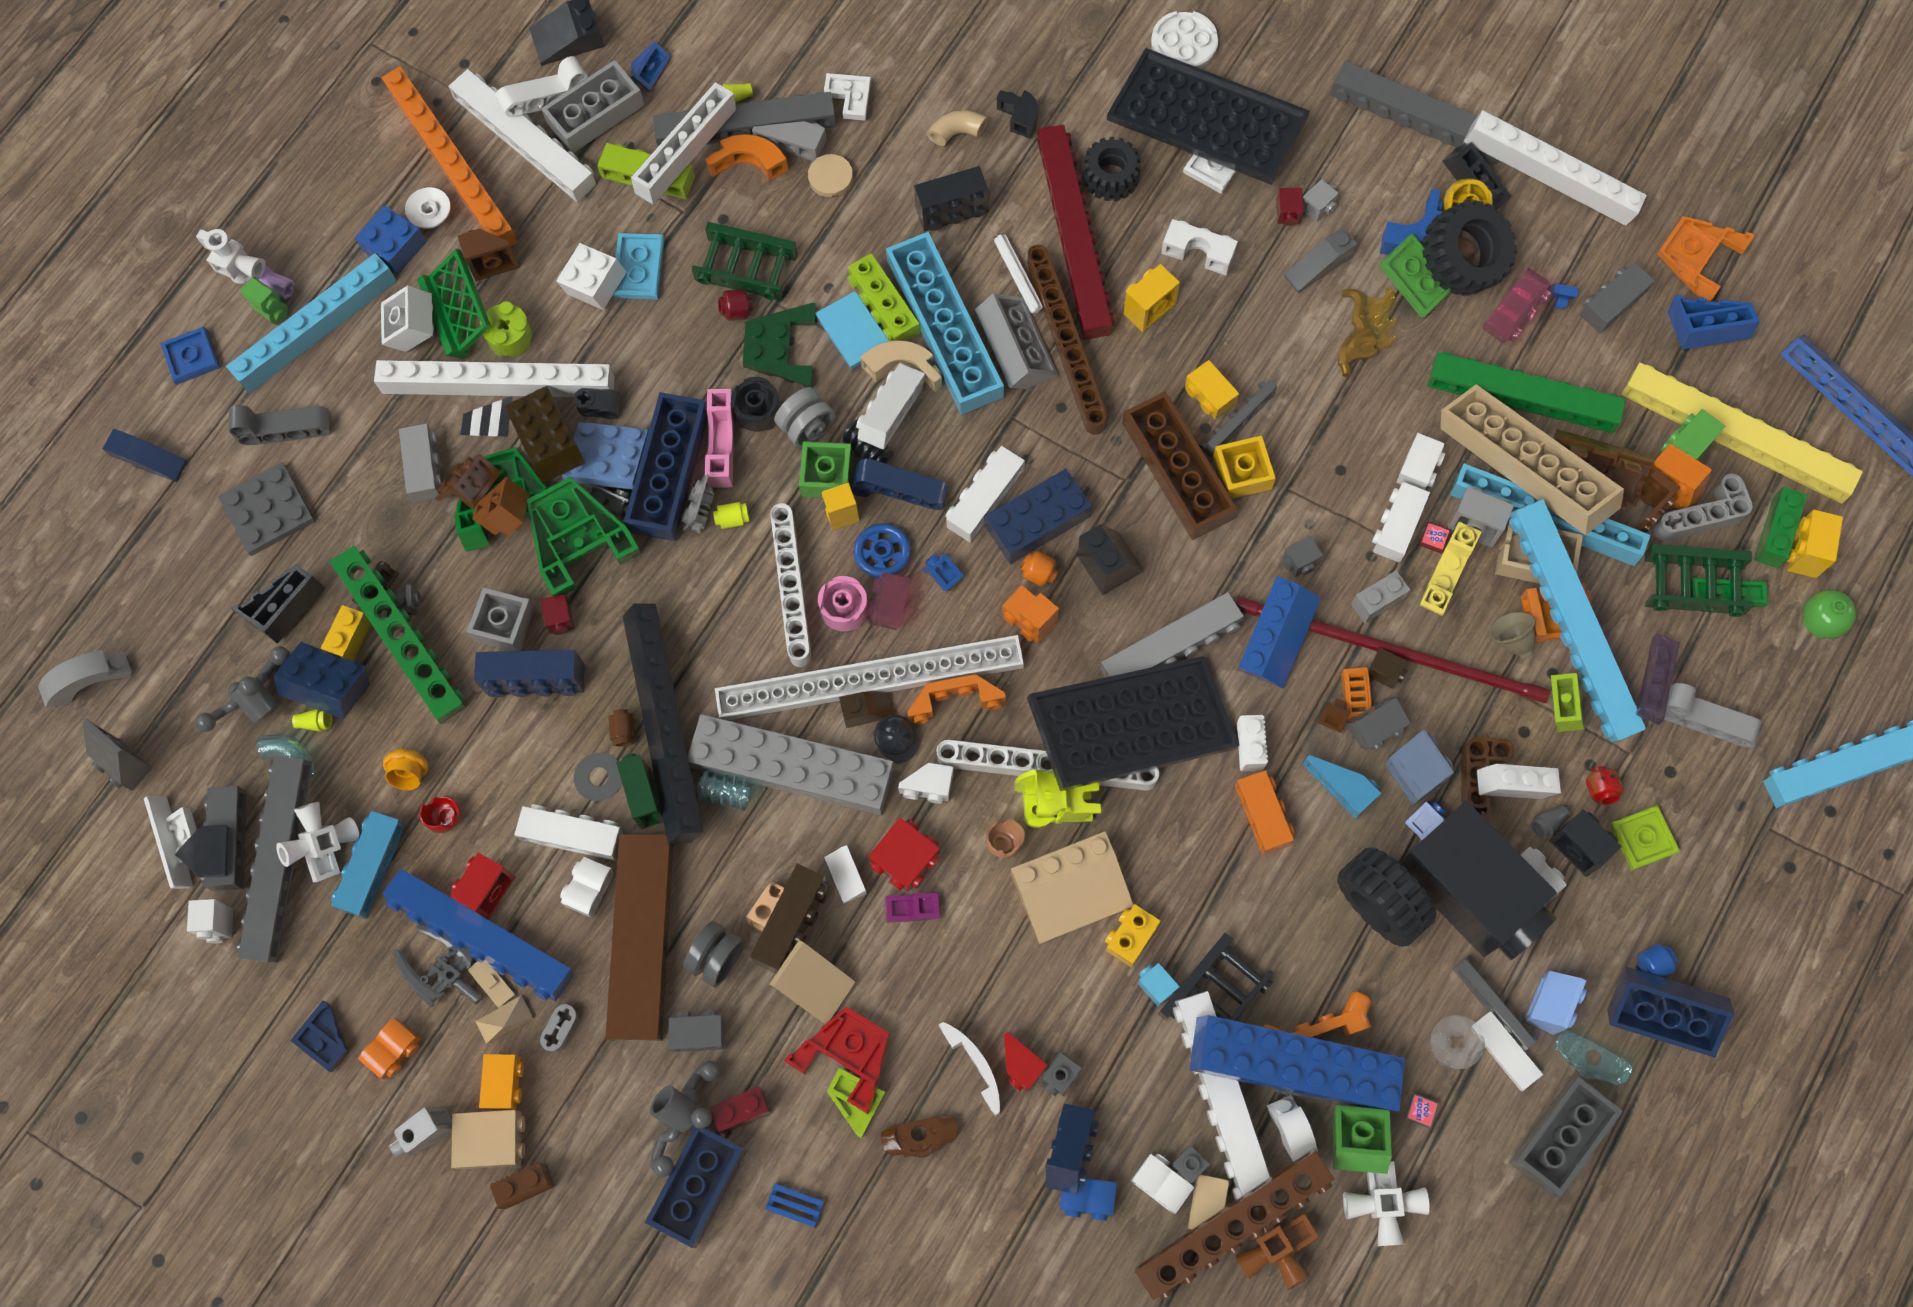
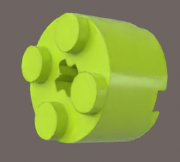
[480,301,533,358]

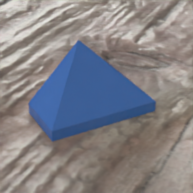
[631,41,671,91]

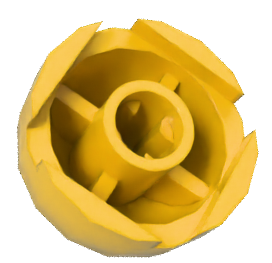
[1444,178,1493,210]

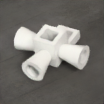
[196,229,266,284]
[277,802,359,882]
[1343,1161,1429,1246]

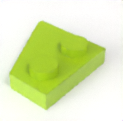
[827,1068,885,1139]

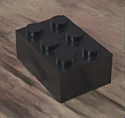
[914,166,989,232]

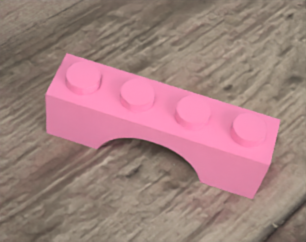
[705,389,734,488]

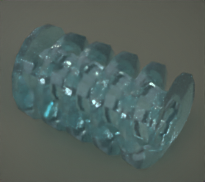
[697,769,753,811]

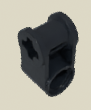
[573,388,621,419]

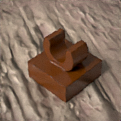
[1318,699,1350,733]

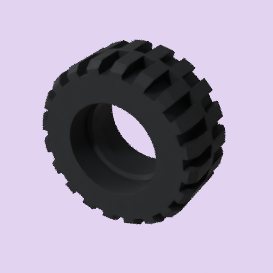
[1422,200,1517,296]
[1337,847,1437,947]

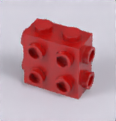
[868,818,941,892]

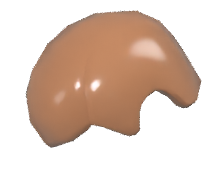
[985,819,1026,859]

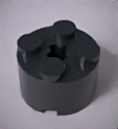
[731,377,781,432]

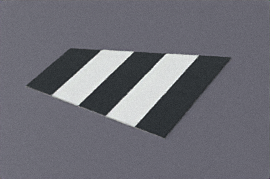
[460,396,512,437]

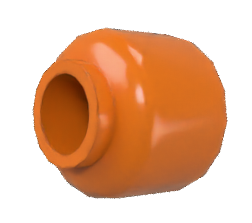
[1020,551,1058,587]

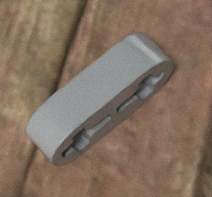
[540,1004,578,1052]

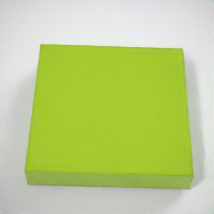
[1609,805,1681,871]

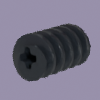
[842,419,894,464]

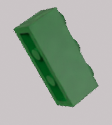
[1754,487,1807,568]

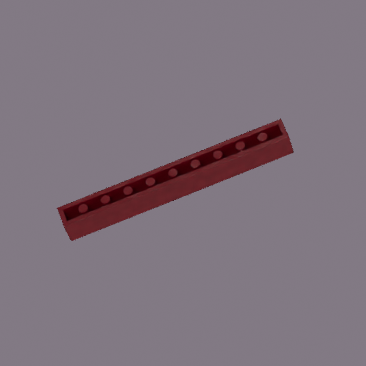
[1037,124,1115,340]

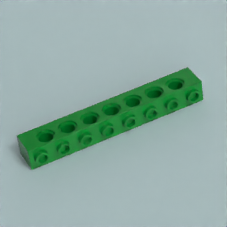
[329,545,466,724]

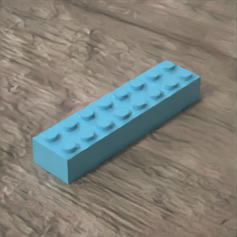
[886,232,1004,415]

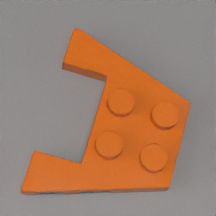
[1657,216,1755,302]

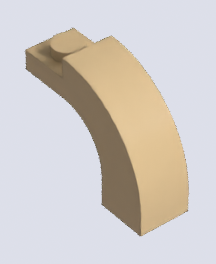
[860,341,942,392]

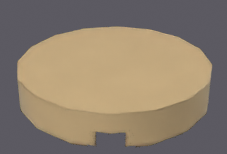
[808,154,853,197]

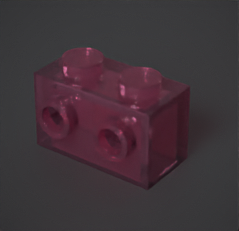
[866,572,911,630]

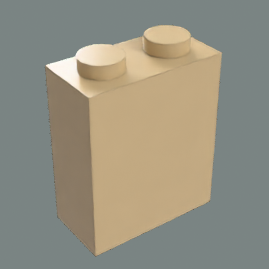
[451,1110,525,1169]

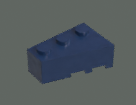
[1046,1104,1099,1195]

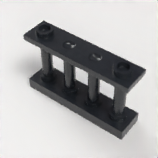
[1158,933,1273,1021]

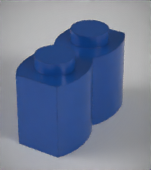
[1060,1179,1116,1221]

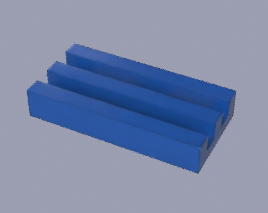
[765,1184,824,1228]

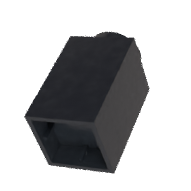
[1399,800,1558,961]

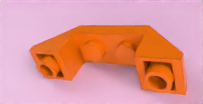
[907,674,1006,724]

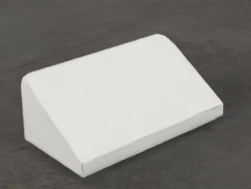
[824,845,867,904]

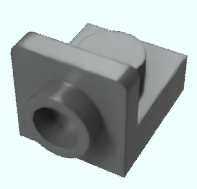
[387,584,421,616]
[1173,1145,1210,1183]

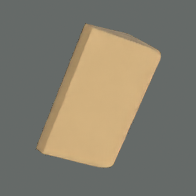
[1188,1175,1229,1229]

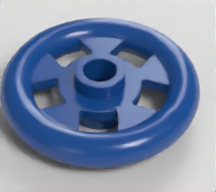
[853,523,911,578]

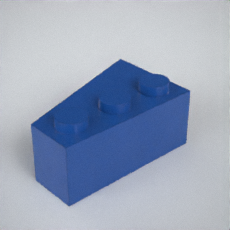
[1667,295,1760,350]

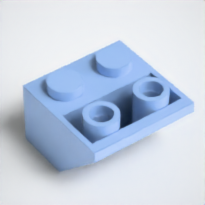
[1524,971,1587,1035]

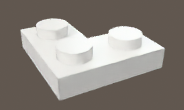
[824,73,871,121]

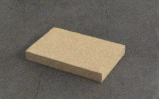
[770,940,855,1024]

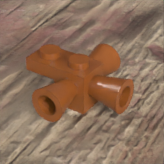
[1235,1205,1320,1290]

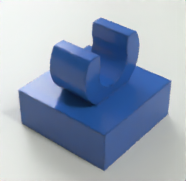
[1549,283,1579,310]

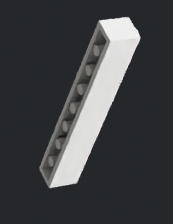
[448,69,596,202]
[1464,110,1647,226]
[1173,991,1277,1208]

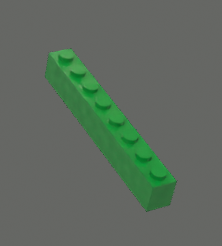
[1427,352,1626,434]

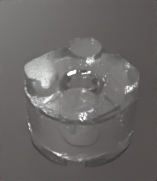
[1429,1015,1485,1070]

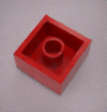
[450,852,515,920]

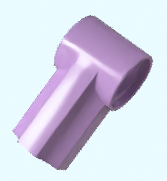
[244,266,295,300]

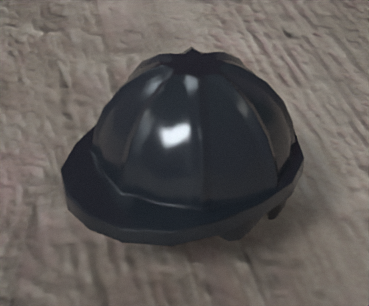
[874,714,918,763]

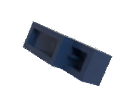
[102,428,187,482]

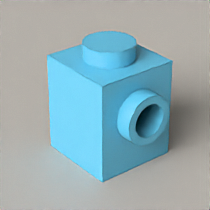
[1137,963,1179,1007]

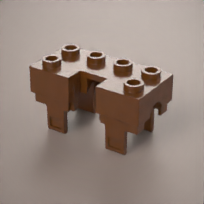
[1553,429,1654,511]

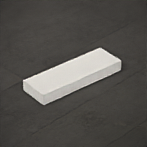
[1469,1011,1543,1091]

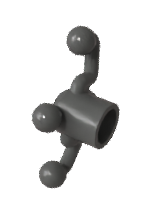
[195,646,290,732]
[650,1061,721,1177]

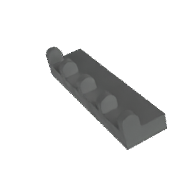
[1199,380,1277,459]
[1453,956,1539,1051]

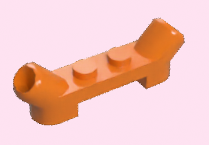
[1263,991,1372,1038]

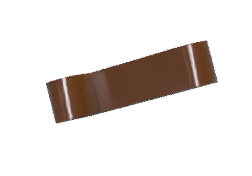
[1461,737,1515,824]

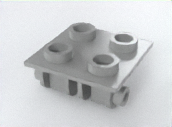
[681,474,714,533]

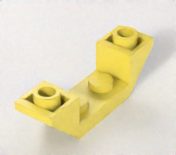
[1420,522,1481,616]

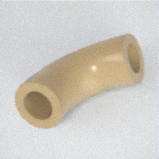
[927,110,988,146]

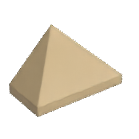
[475,995,533,1044]

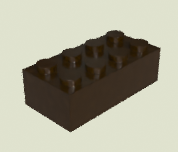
[505,386,586,484]
[750,863,830,974]

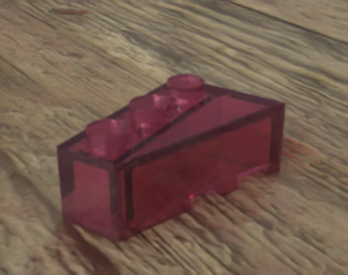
[1483,268,1552,345]

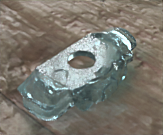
[1555,1031,1632,1085]

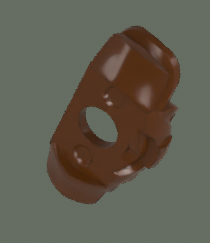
[881,1115,957,1158]

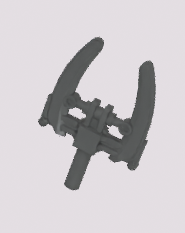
[392,924,482,1007]

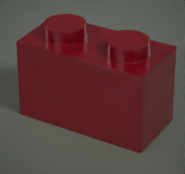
[709,1086,771,1134]

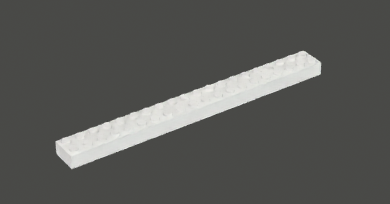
[715,635,1024,721]

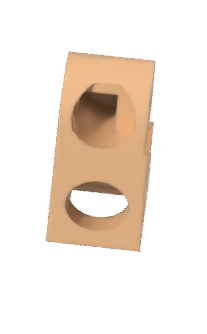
[746,881,784,932]

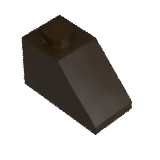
[839,692,894,728]

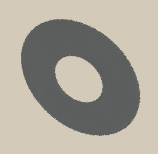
[574,753,622,801]

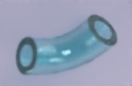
[256,734,315,777]

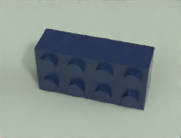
[985,469,1092,564]
[474,650,585,698]
[1607,966,1735,1058]
[645,1127,747,1248]

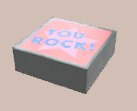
[1404,1093,1439,1129]

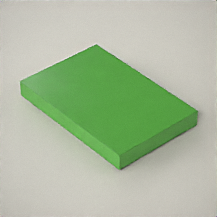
[1378,233,1450,318]

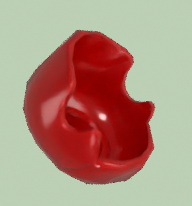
[419,796,461,834]

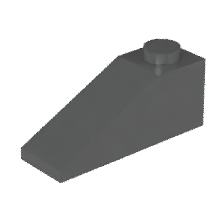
[1284,227,1357,293]

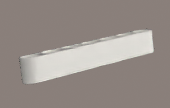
[771,503,811,667]

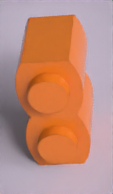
[358,1018,421,1080]

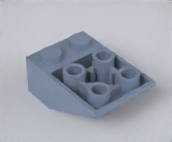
[1385,730,1454,806]

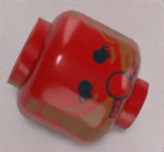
[1586,766,1624,805]

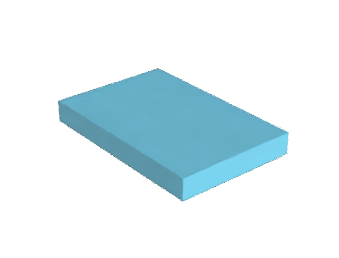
[612,233,665,300]
[815,291,889,370]

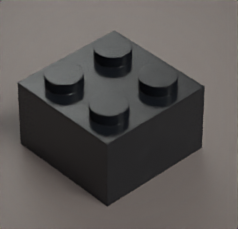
[1549,809,1622,877]

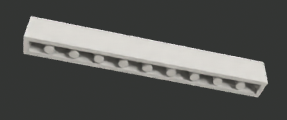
[374,360,615,397]

